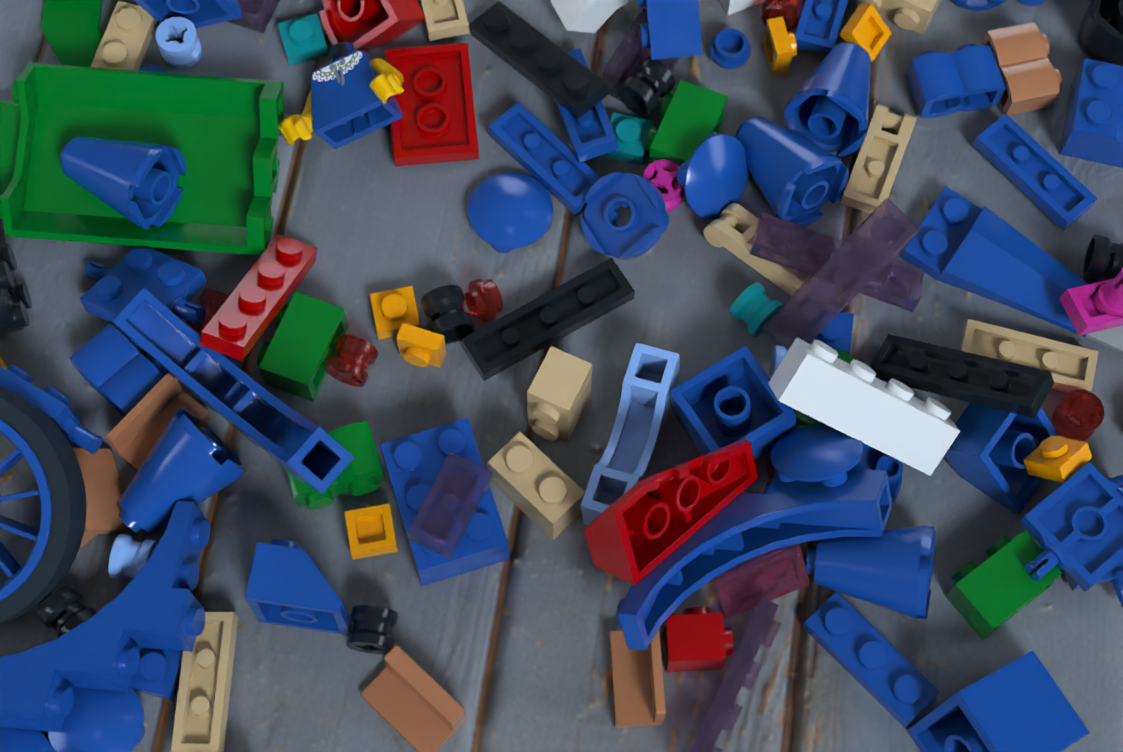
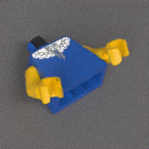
[278,42,404,149]

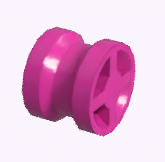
[643,159,684,212]

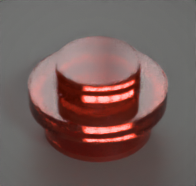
[465,279,503,322]

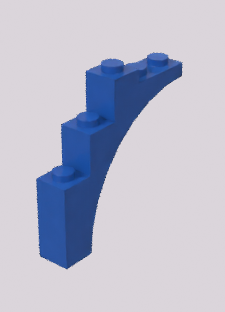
[110,287,355,494]
[616,469,893,651]
[0,501,210,733]

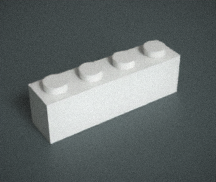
[768,337,960,476]

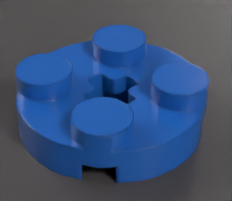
[581,172,669,260]

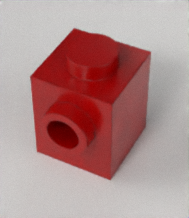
[663,607,734,672]

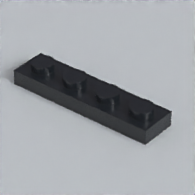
[469,1,609,119]
[461,258,635,381]
[869,334,1054,418]

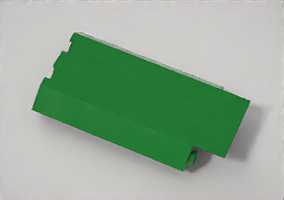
[0,62,284,255]

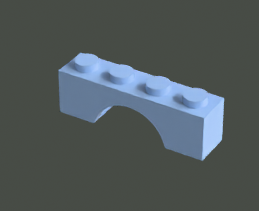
[581,342,680,525]

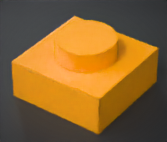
[840,3,892,62]
[762,17,797,77]
[370,286,421,340]
[396,323,447,368]
[1023,435,1092,483]
[344,503,398,560]

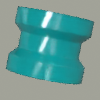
[729,282,784,337]

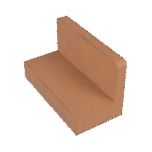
[106,372,212,472]
[72,448,131,549]
[609,630,666,728]
[361,645,467,752]

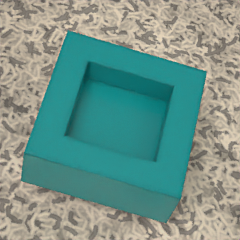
[277,13,329,66]
[602,112,653,165]

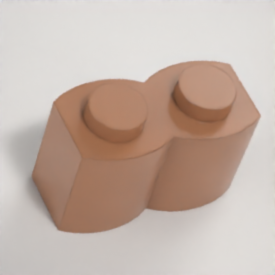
[981,22,1063,116]

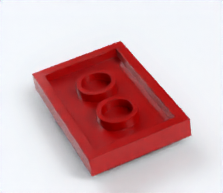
[385,43,479,167]

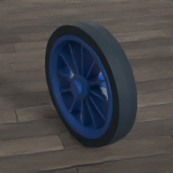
[0,388,86,625]

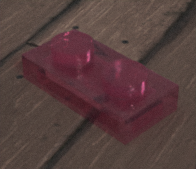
[710,544,810,619]

